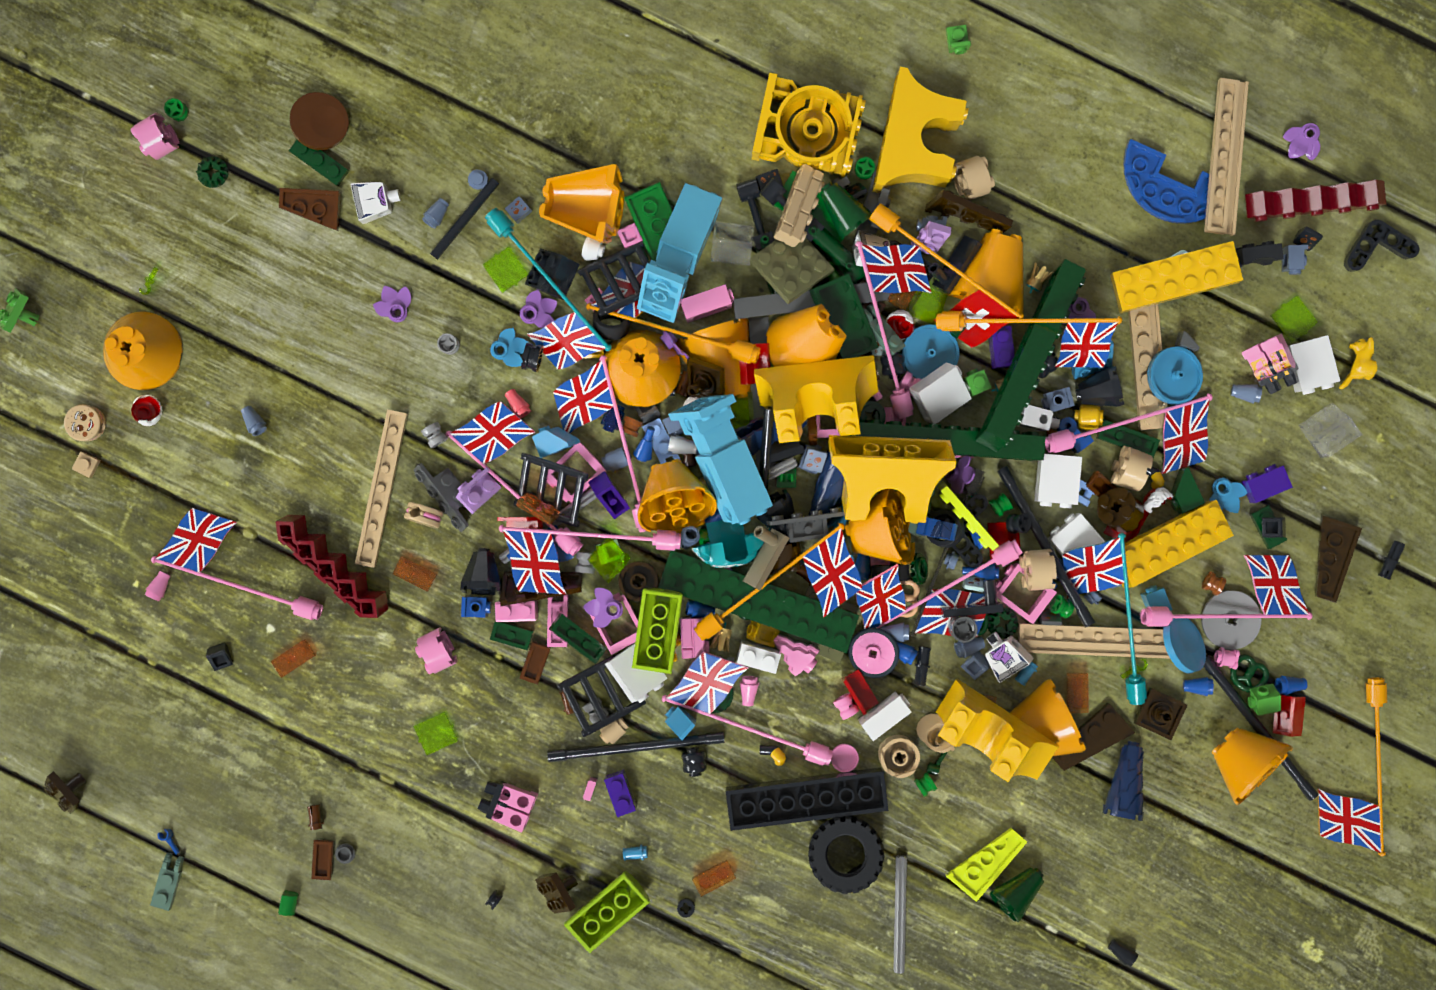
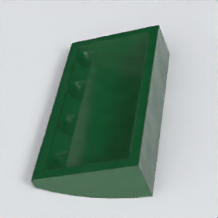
[809,274,879,360]

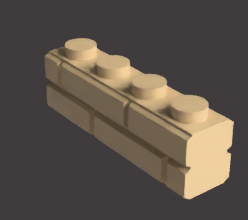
[774,164,825,247]

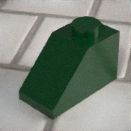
[1170,467,1205,513]

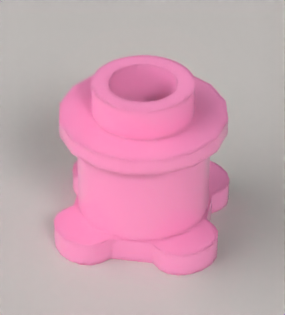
[1214,647,1240,669]

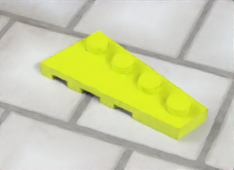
[937,481,999,551]
[945,828,1027,902]

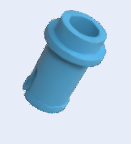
[1015,662,1038,686]
[623,844,648,861]

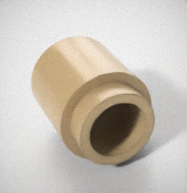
[599,718,629,744]

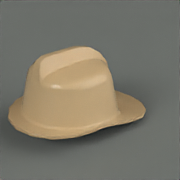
[916,714,955,753]

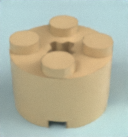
[953,156,995,200]
[1111,446,1153,491]
[1019,549,1057,591]
[878,735,920,778]

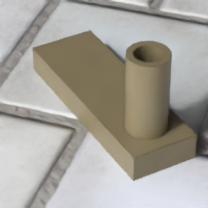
[743,526,789,590]

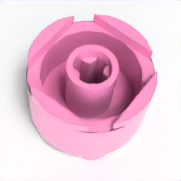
[131,113,179,160]
[415,627,458,674]

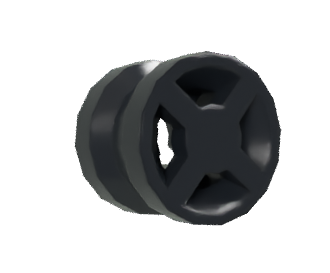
[1006,513,1031,534]

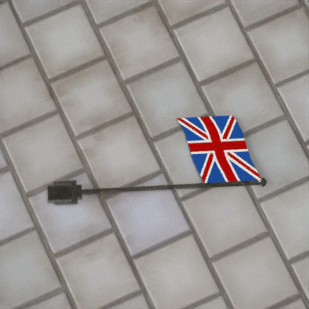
[909,467,986,637]

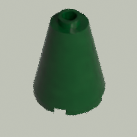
[820,182,872,239]
[989,867,1044,923]

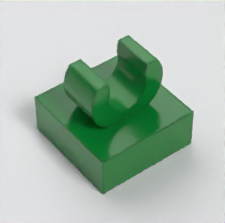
[776,468,796,488]

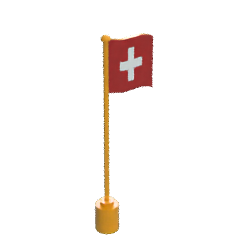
[869,203,1024,348]

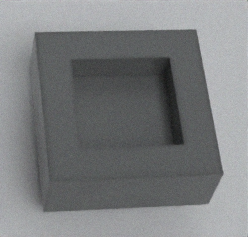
[831,176,850,189]

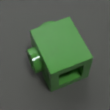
[963,368,992,396]
[1247,684,1281,716]

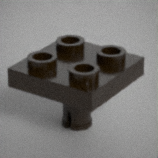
[687,357,725,398]
[1134,688,1187,740]
[44,771,86,814]
[535,872,578,914]

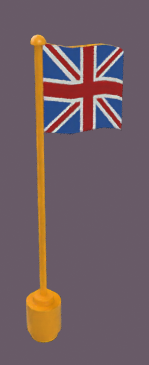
[586,262,760,364]
[936,311,1122,367]
[694,523,862,641]
[1318,677,1387,856]

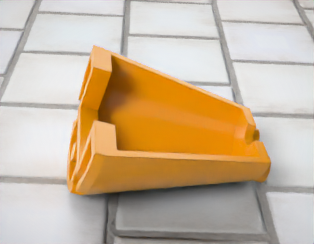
[539,164,624,243]
[947,229,1024,314]
[766,304,846,367]
[675,318,751,400]
[1010,678,1086,756]

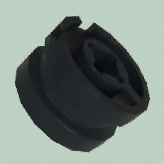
[521,343,543,373]

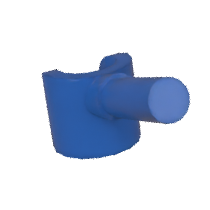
[157,829,180,855]

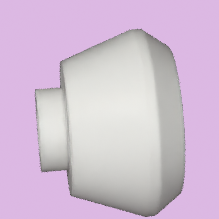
[582,237,605,261]

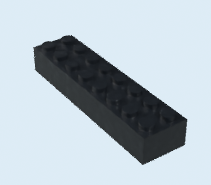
[725,767,889,831]

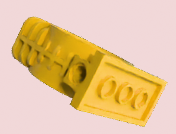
[752,73,866,177]

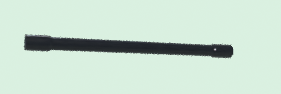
[997,466,1095,628]
[1203,654,1319,801]
[547,731,725,762]

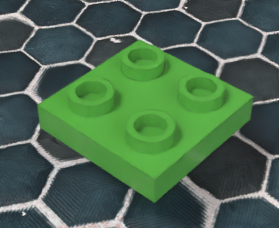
[0,288,39,333]

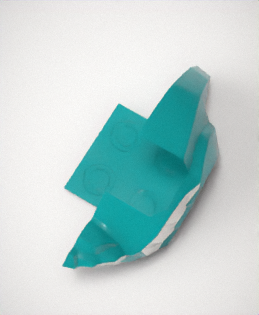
[691,520,771,568]

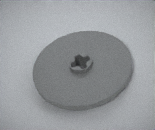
[1201,590,1261,650]

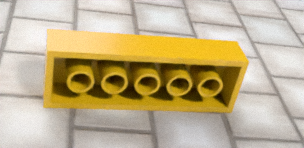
[1110,241,1243,313]
[1122,500,1234,588]

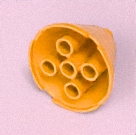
[103,312,183,390]
[604,330,681,407]
[637,459,717,533]
[845,489,915,565]
[1212,727,1293,806]

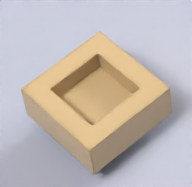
[72,451,101,478]

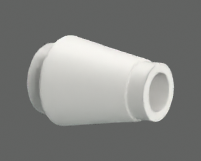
[668,435,697,454]

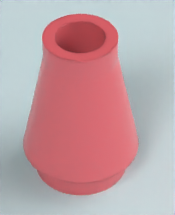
[505,389,531,419]

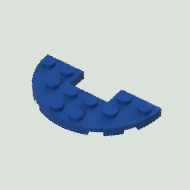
[1123,139,1209,224]

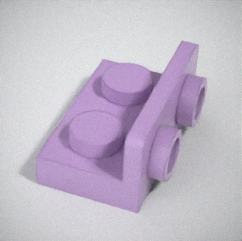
[911,221,951,254]
[456,467,501,514]

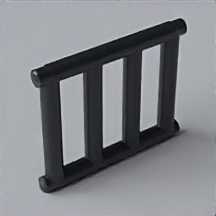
[577,242,650,317]
[513,453,588,527]
[557,652,646,737]

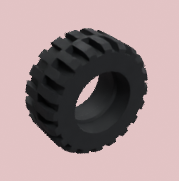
[808,816,885,894]

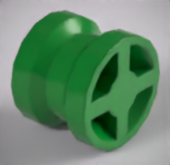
[164,98,189,122]
[854,157,875,180]
[989,492,1013,517]
[1049,594,1074,618]
[914,773,937,797]

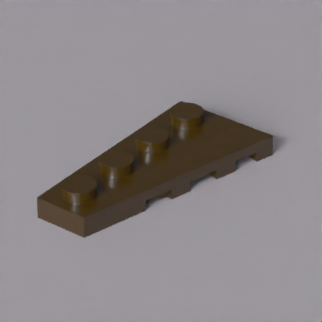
[925,190,1013,233]
[1315,515,1362,603]
[500,571,583,606]
[1052,703,1135,771]

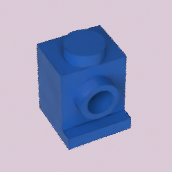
[461,596,491,618]

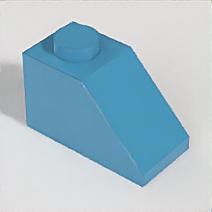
[532,426,581,458]
[665,705,696,740]

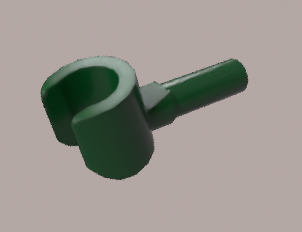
[926,752,948,775]

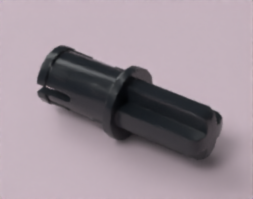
[1378,540,1405,580]
[914,646,931,686]

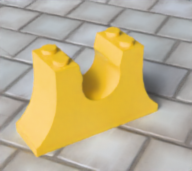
[872,66,969,193]
[754,355,879,443]
[828,435,956,523]
[936,679,1059,782]

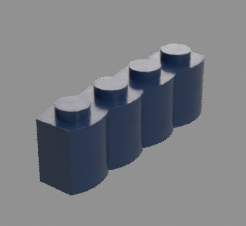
[734,416,807,456]

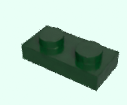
[1249,505,1287,549]
[490,620,534,651]

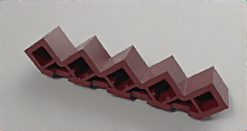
[1245,180,1387,222]
[275,515,388,618]

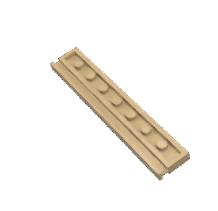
[1204,78,1249,236]
[1128,304,1168,430]
[1018,623,1170,659]

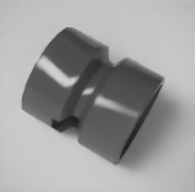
[948,616,978,643]

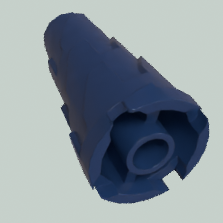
[808,450,844,520]
[1102,741,1144,821]

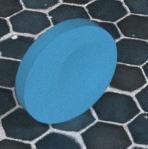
[902,325,959,379]
[1147,347,1203,404]
[1163,618,1206,673]

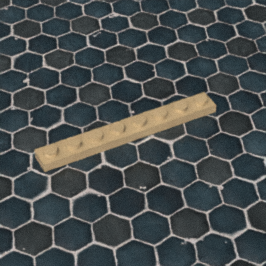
[355,409,408,568]

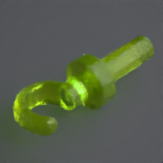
[139,267,159,295]
[609,553,630,579]
[1120,659,1148,679]

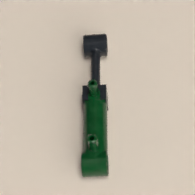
[736,178,778,295]
[760,178,865,284]

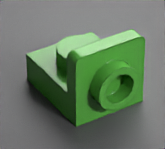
[946,25,971,55]

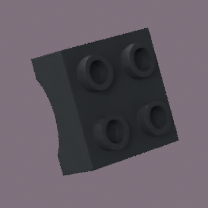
[1236,241,1284,268]

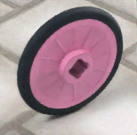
[848,628,899,678]

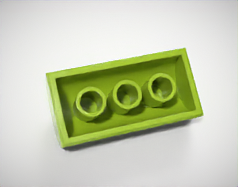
[632,588,683,674]
[564,871,650,953]

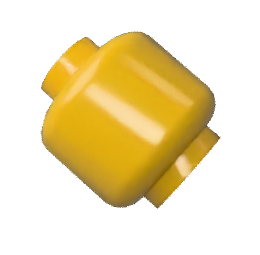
[1074,404,1104,430]

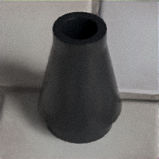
[1107,939,1139,967]

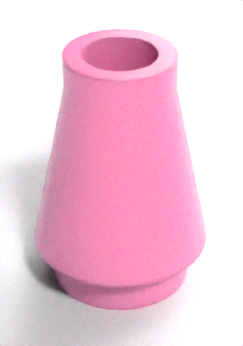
[145,571,170,601]
[740,676,759,706]

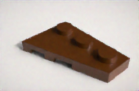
[279,188,341,232]

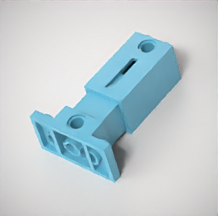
[637,183,722,323]
[668,394,773,525]

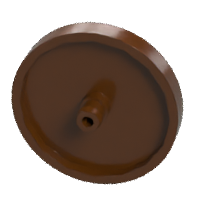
[289,92,349,150]

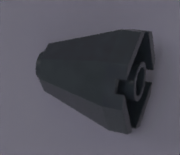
[1075,365,1125,407]
[755,489,795,537]
[460,548,502,596]

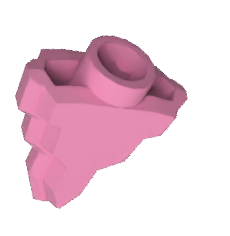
[773,634,820,676]

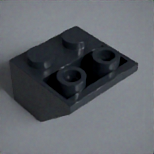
[525,248,580,300]

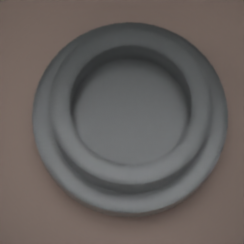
[335,843,355,864]

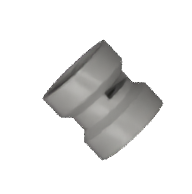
[437,333,460,355]
[421,422,448,448]
[575,552,596,574]
[582,697,609,724]

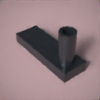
[928,235,982,294]
[940,579,1004,618]

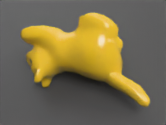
[1339,337,1377,389]

